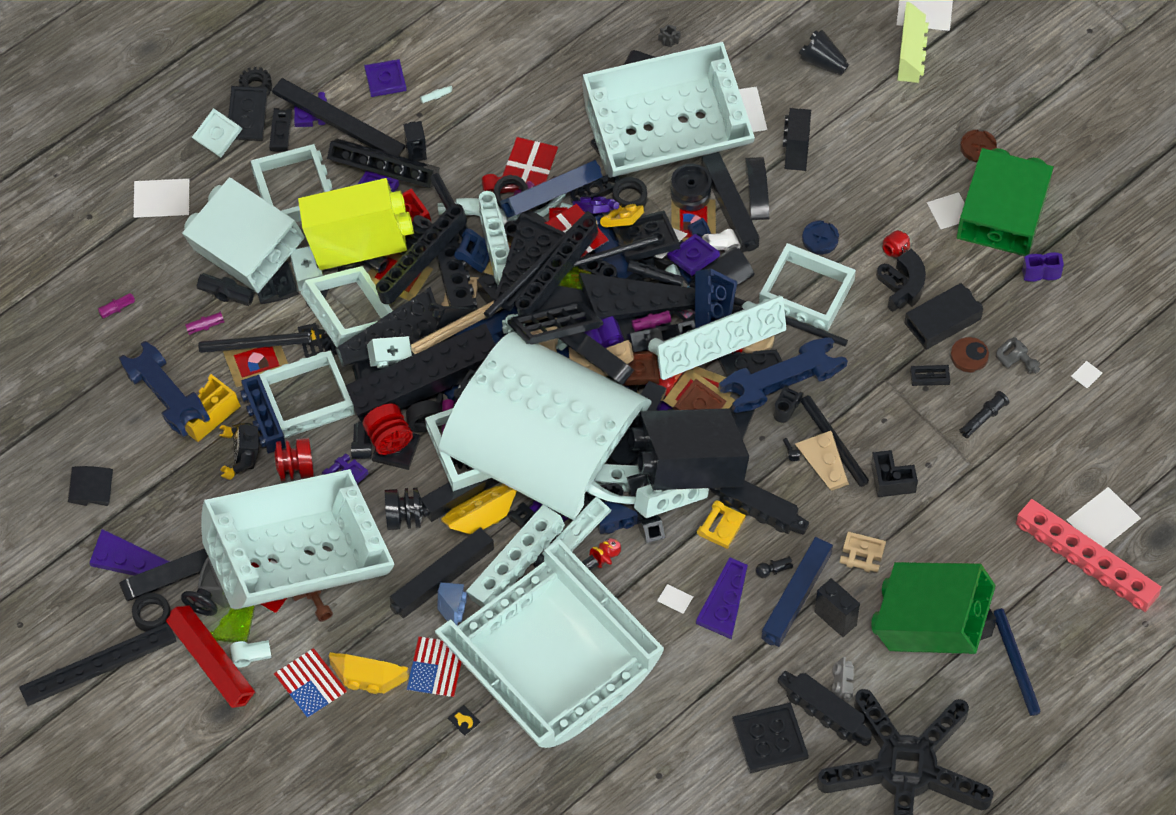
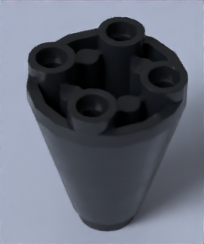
[799,30,850,76]

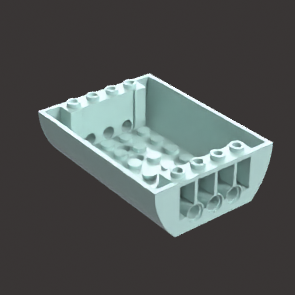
[583,42,755,177]
[201,469,394,609]

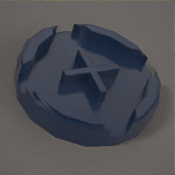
[802,220,839,255]

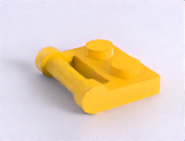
[600,204,644,227]
[697,500,746,549]

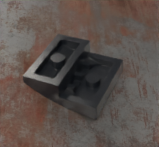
[257,261,299,304]
[68,466,113,506]

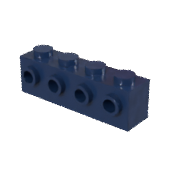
[240,375,286,453]

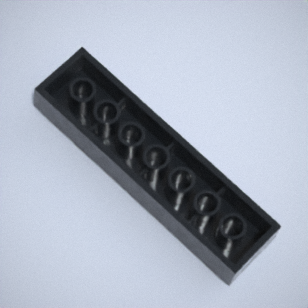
[345,323,495,421]

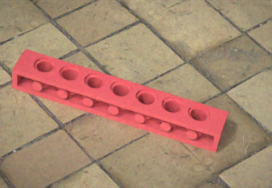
[1016,499,1162,612]

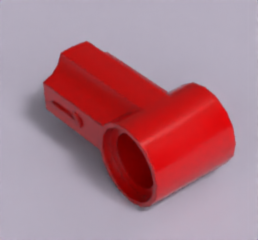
[481,174,519,193]

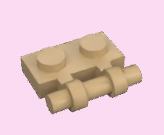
[840,532,886,573]

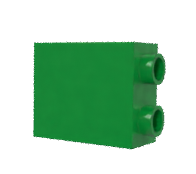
[957,148,1054,256]
[871,562,996,654]

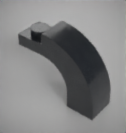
[888,248,926,312]
[627,320,696,352]
[626,473,665,543]

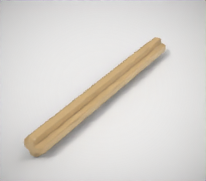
[410,301,503,354]

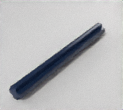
[993,608,1041,716]

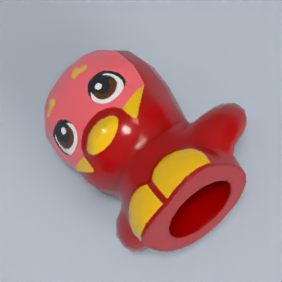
[589,538,621,568]

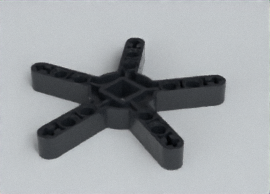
[817,689,994,815]

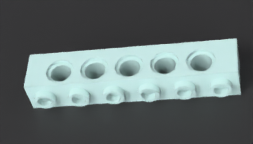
[466,505,565,607]

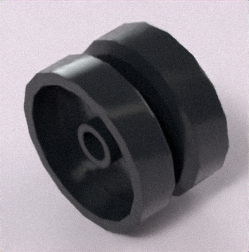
[671,163,712,211]

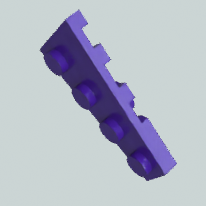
[89,529,170,576]
[696,557,748,639]

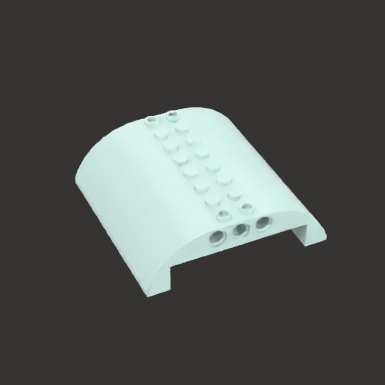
[439,332,652,520]
[435,539,664,748]

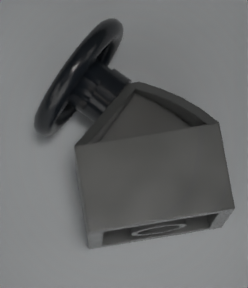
[181,557,230,616]

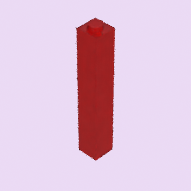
[166,605,255,708]

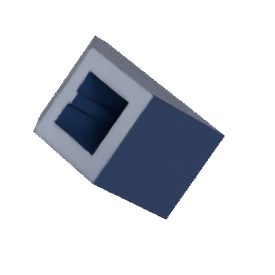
[597,501,637,534]

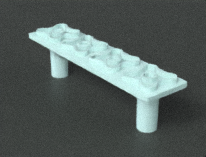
[648,295,786,380]

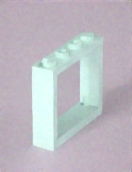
[251,144,332,222]
[759,243,856,331]
[301,266,393,347]
[258,350,355,438]
[425,408,491,491]

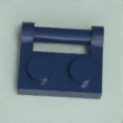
[454,229,489,273]

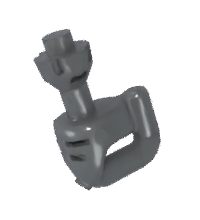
[996,337,1040,374]

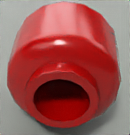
[882,230,910,258]

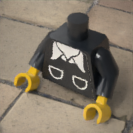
[219,422,259,480]

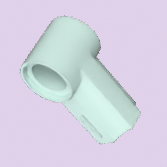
[230,640,272,668]

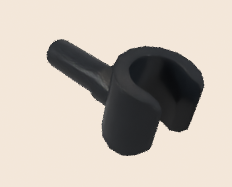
[783,438,800,461]

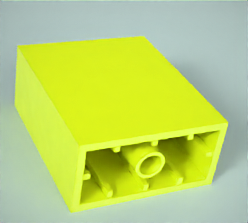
[298,178,414,270]

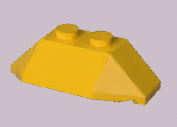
[441,483,517,534]
[329,652,409,694]

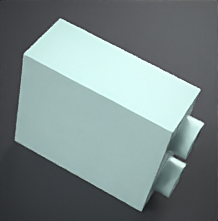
[182,177,305,293]

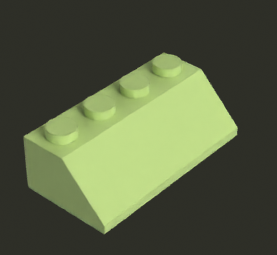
[898,2,929,83]

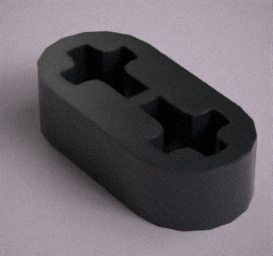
[876,263,908,293]

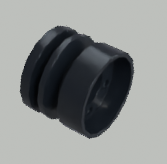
[384,487,423,530]

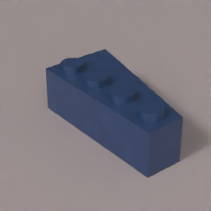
[695,269,737,328]

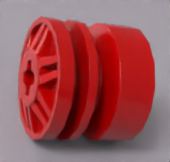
[362,404,413,455]
[274,437,314,482]

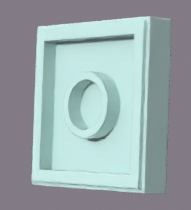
[192,108,242,158]

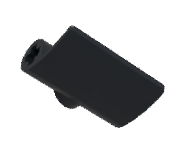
[690,247,755,286]

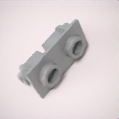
[832,657,854,701]

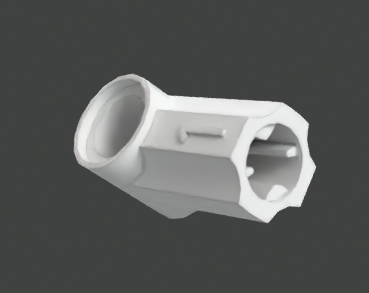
[702,229,741,252]

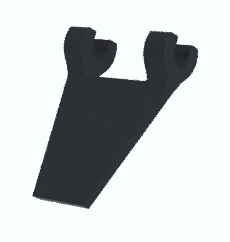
[418,303,477,338]

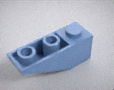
[437,582,467,626]

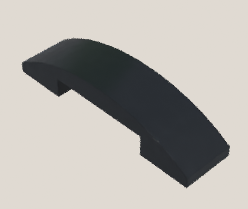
[745,157,770,220]

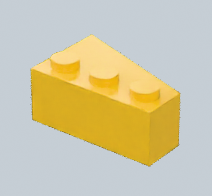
[185,374,241,442]

